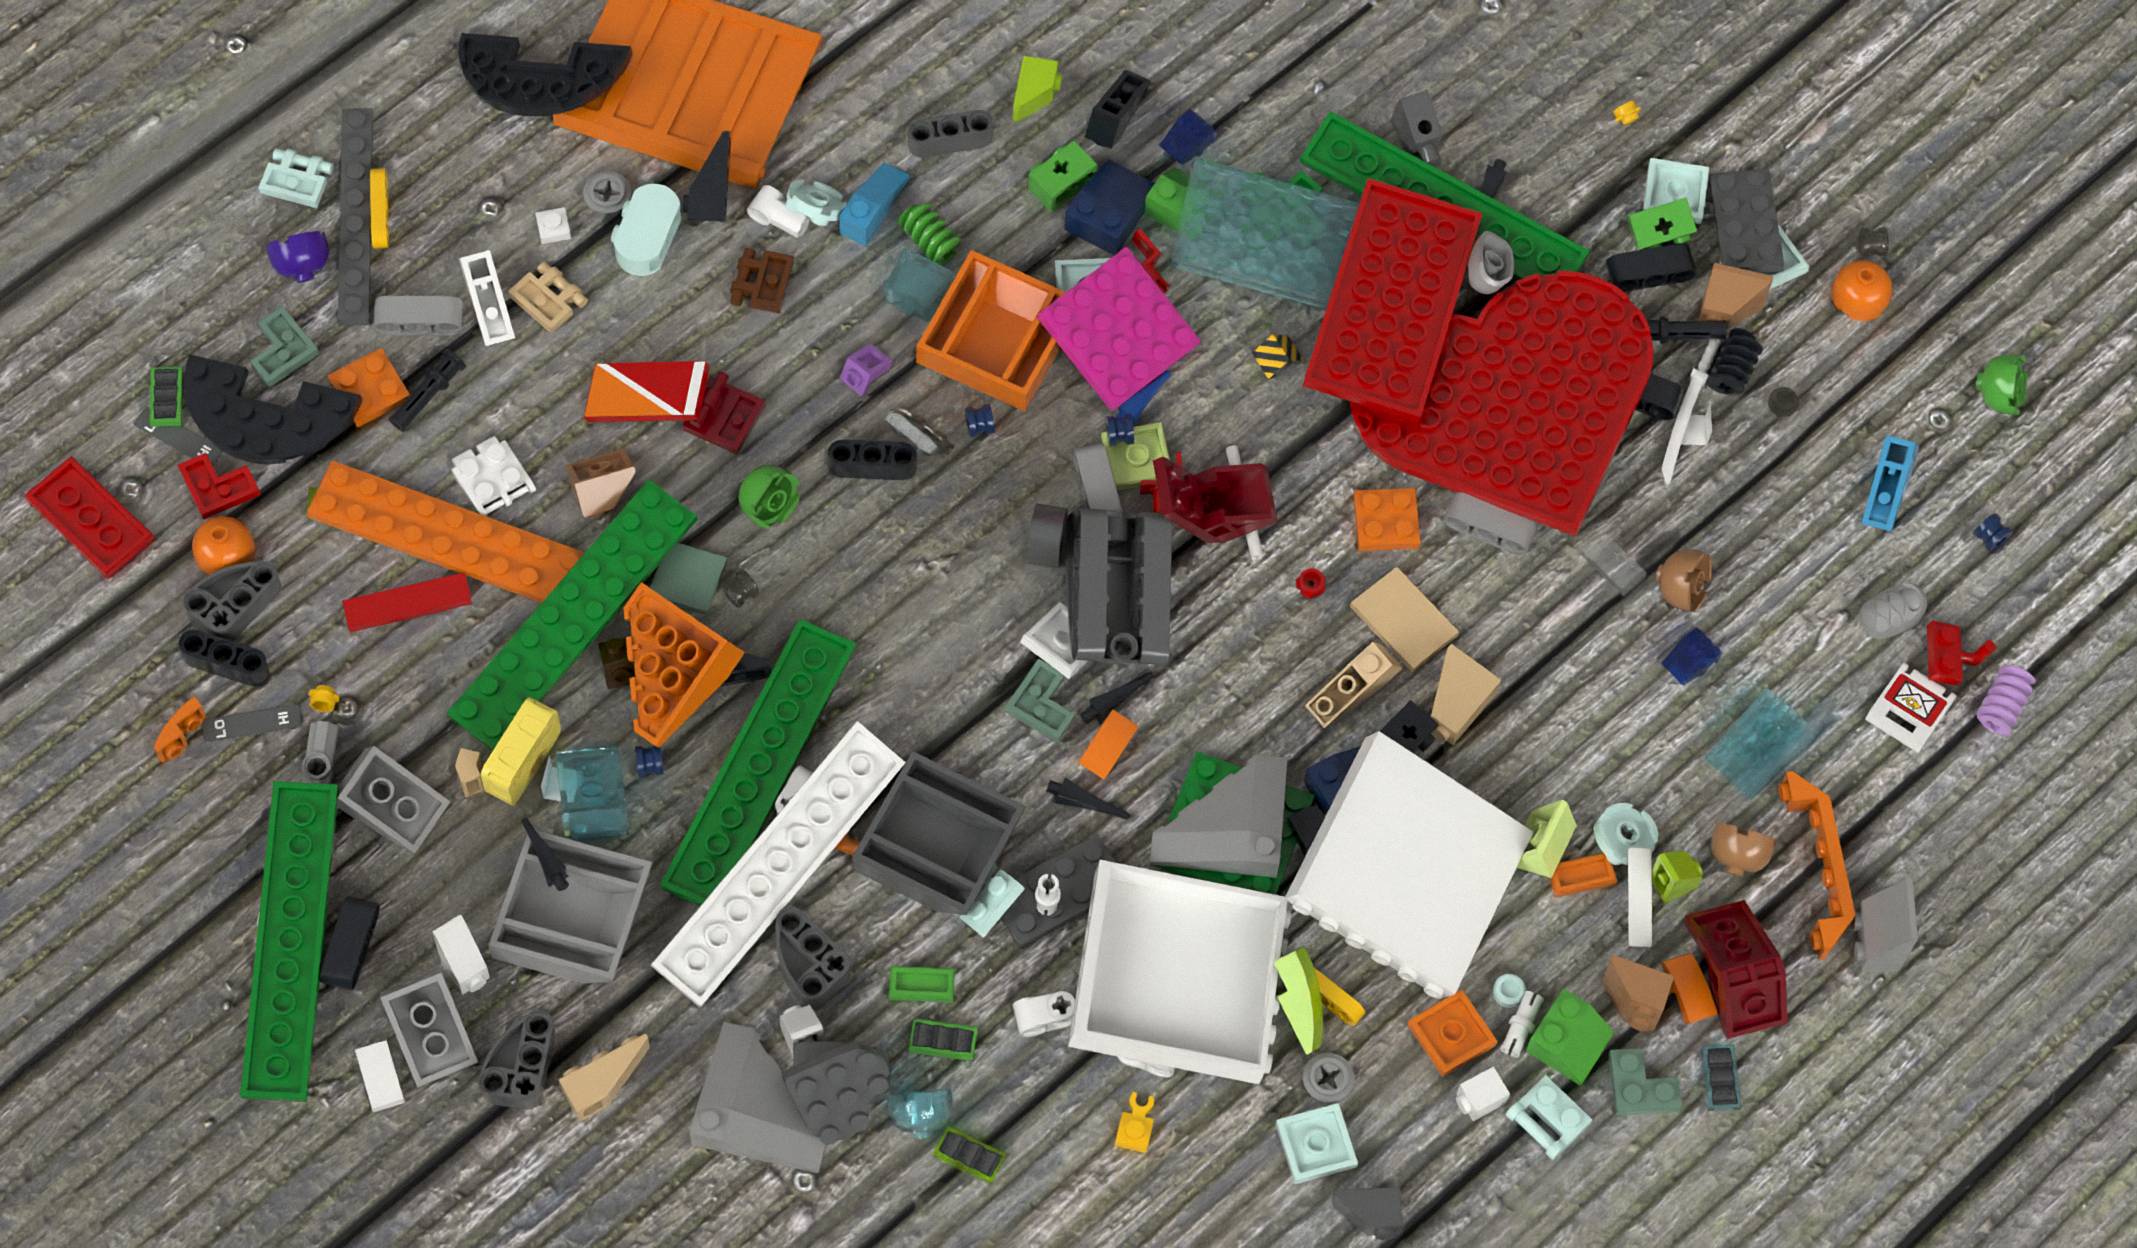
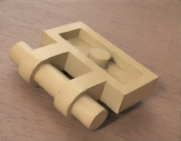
[508,262,588,334]

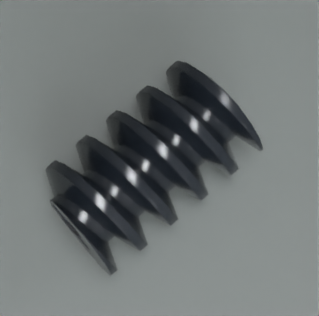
[1707,328,1763,395]

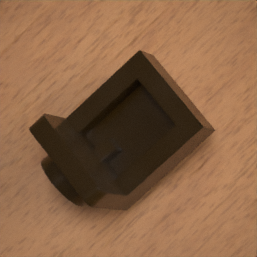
[598,638,635,689]

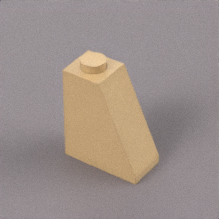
[1431,644,1501,745]

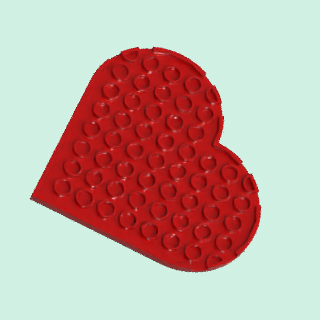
[1350,271,1654,536]

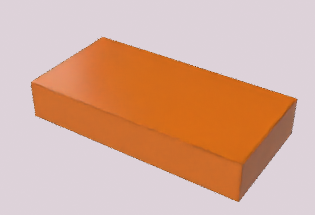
[1549,853,1617,898]

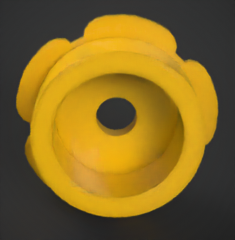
[1613,100,1641,126]
[308,685,340,712]

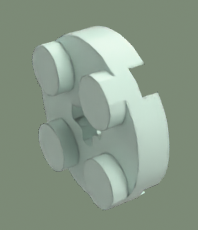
[785,179,847,226]
[1593,803,1658,865]

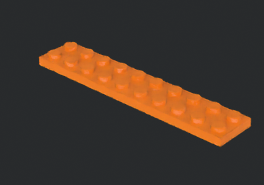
[307,460,585,603]

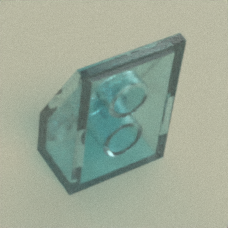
[1705,687,1820,799]
[555,745,629,841]

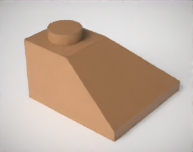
[1698,263,1773,329]
[565,448,636,518]

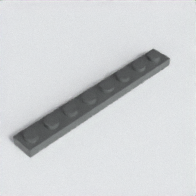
[338,108,373,326]

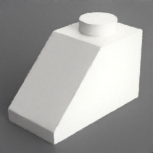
[779,1005,824,1057]

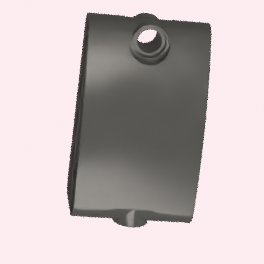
[1066,508,1172,665]

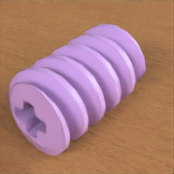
[1977,665,2036,736]

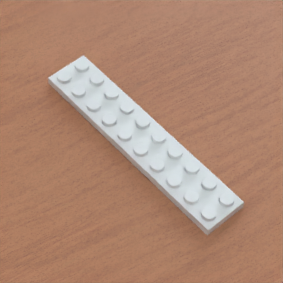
[650,721,906,1007]

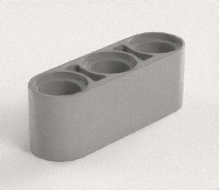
[373,296,463,336]
[1072,443,1122,512]
[1443,492,1538,555]

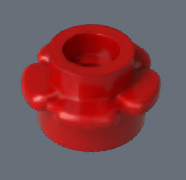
[1295,568,1326,598]

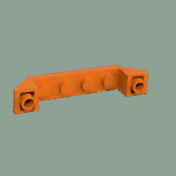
[1778,771,1856,960]

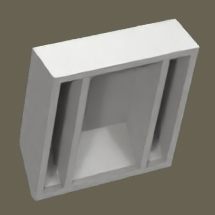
[488,830,653,984]

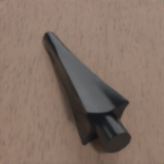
[1481,159,1507,198]
[1081,672,1153,724]
[1046,777,1130,820]
[521,817,569,891]

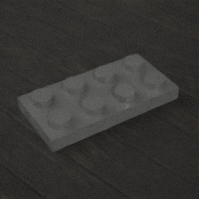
[1709,169,1784,273]
[1001,834,1116,950]

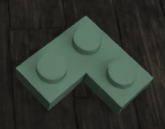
[250,306,319,388]
[1005,658,1075,743]
[1609,1048,1682,1116]

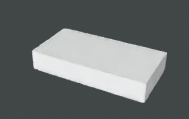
[355,1040,405,1113]

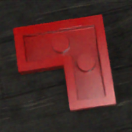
[177,452,261,520]

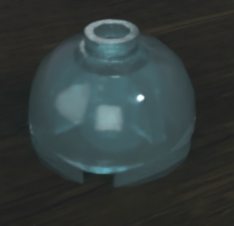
[887,1089,953,1139]

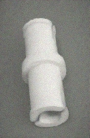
[1035,874,1061,916]
[1500,991,1544,1058]

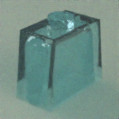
[883,247,957,322]

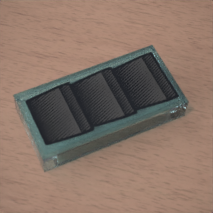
[1701,1045,1742,1111]

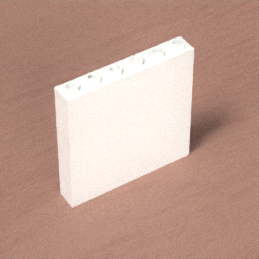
[1284,731,1533,999]
[1068,860,1291,1084]

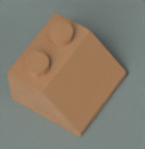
[1602,955,1674,1032]

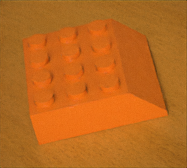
[916,250,1066,412]

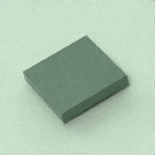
[650,543,728,616]

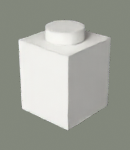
[1456,1067,1510,1121]

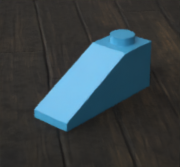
[839,162,910,246]
[1861,435,1920,532]

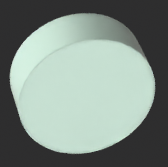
[1493,974,1526,1008]

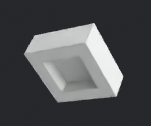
[535,207,571,244]

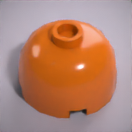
[1831,260,1892,321]
[192,516,256,575]

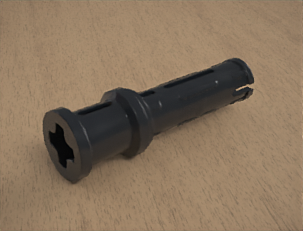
[1647,317,1726,344]
[389,349,466,432]

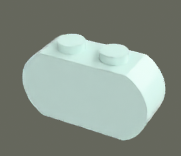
[611,184,681,276]

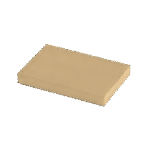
[1350,567,1459,672]

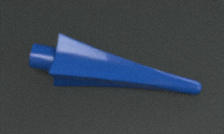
[1115,370,1171,426]

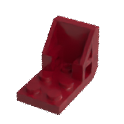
[1153,456,1278,543]
[1685,900,1788,1039]

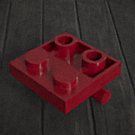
[682,371,765,455]

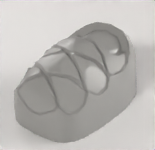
[1468,231,1514,294]
[1858,583,1927,639]

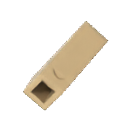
[1305,642,1402,729]
[559,1033,650,1122]

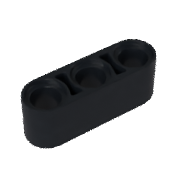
[1606,243,1697,292]
[1635,374,1684,420]
[828,440,917,480]
[178,630,270,687]
[320,896,380,991]

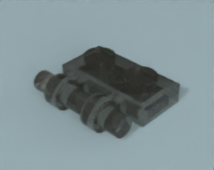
[884,408,954,456]

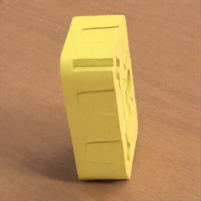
[481,697,561,806]

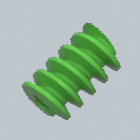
[898,202,961,268]

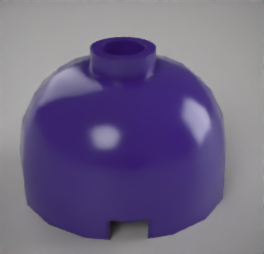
[266,231,329,283]

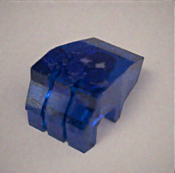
[1159,109,1218,165]
[1661,627,1723,686]

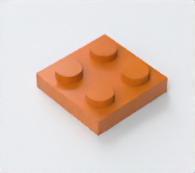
[327,348,410,428]
[1353,488,1421,551]
[1407,989,1498,1078]

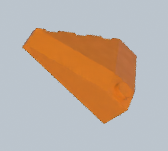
[623,582,745,748]

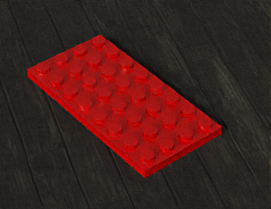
[1302,178,1483,422]

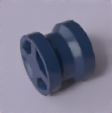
[965,404,995,438]
[1106,414,1134,447]
[1973,513,2013,552]
[635,745,664,777]

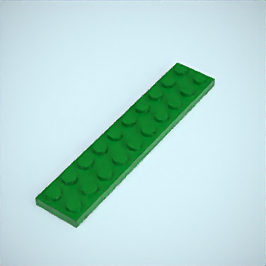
[1300,111,1590,281]
[446,479,698,752]
[660,619,856,906]
[240,781,339,1102]

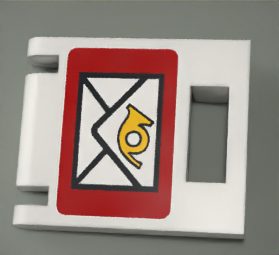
[1865,662,1957,753]

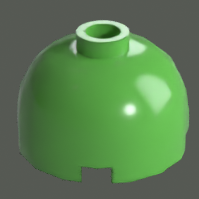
[1976,354,2027,415]
[738,465,800,529]

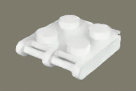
[451,436,536,517]

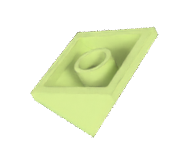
[1516,800,1577,878]

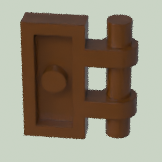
[730,248,794,314]

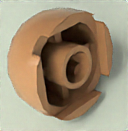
[1656,549,1712,612]
[1711,822,1776,877]

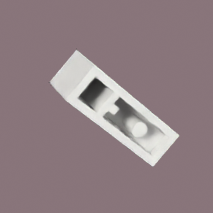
[459,250,515,346]
[433,914,490,995]

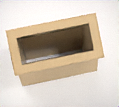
[455,748,484,798]

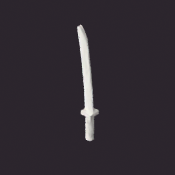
[1661,339,1721,486]

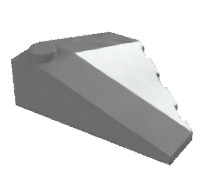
[1149,754,1287,878]
[690,1022,826,1174]

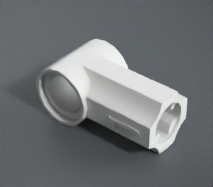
[747,185,811,238]

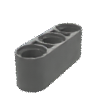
[908,110,993,158]

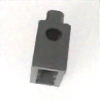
[1391,90,1443,165]

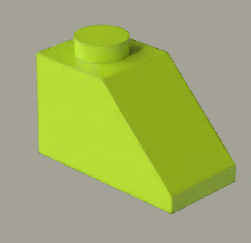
[1013,56,1063,122]
[1652,851,1703,904]

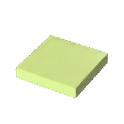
[1101,422,1170,491]

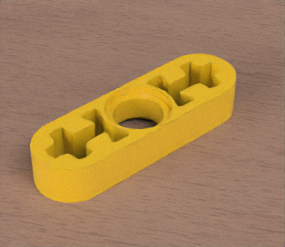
[370,168,389,249]
[1314,968,1365,1026]

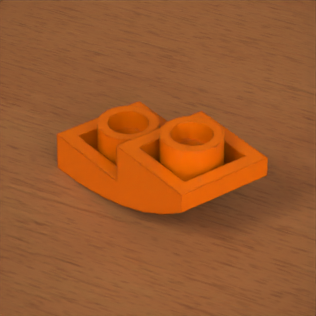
[154,696,206,763]
[1078,709,1139,780]
[1661,953,1718,1024]

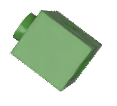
[1028,141,1097,212]
[1626,197,1697,250]

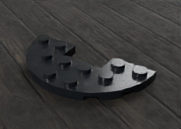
[458,33,633,117]
[184,354,363,464]

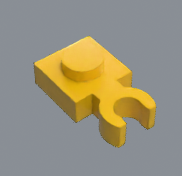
[1115,1092,1154,1153]

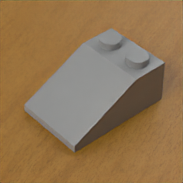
[337,746,450,854]
[1852,878,1918,972]
[380,968,478,1088]

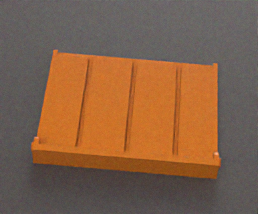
[553,0,822,190]

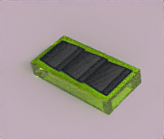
[933,1126,1006,1185]

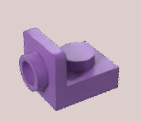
[840,343,893,396]

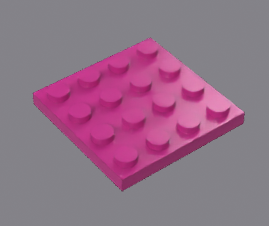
[1036,247,1201,412]

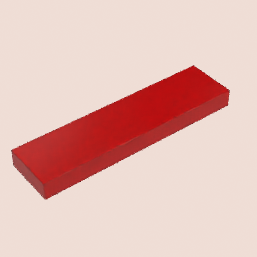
[342,572,472,633]

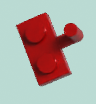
[1927,620,1996,686]

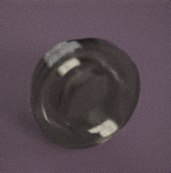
[1768,387,1799,417]

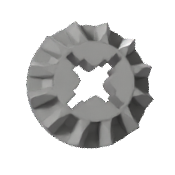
[583,171,631,216]
[1302,1053,1355,1105]

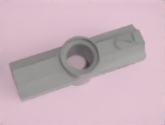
[302,721,339,784]

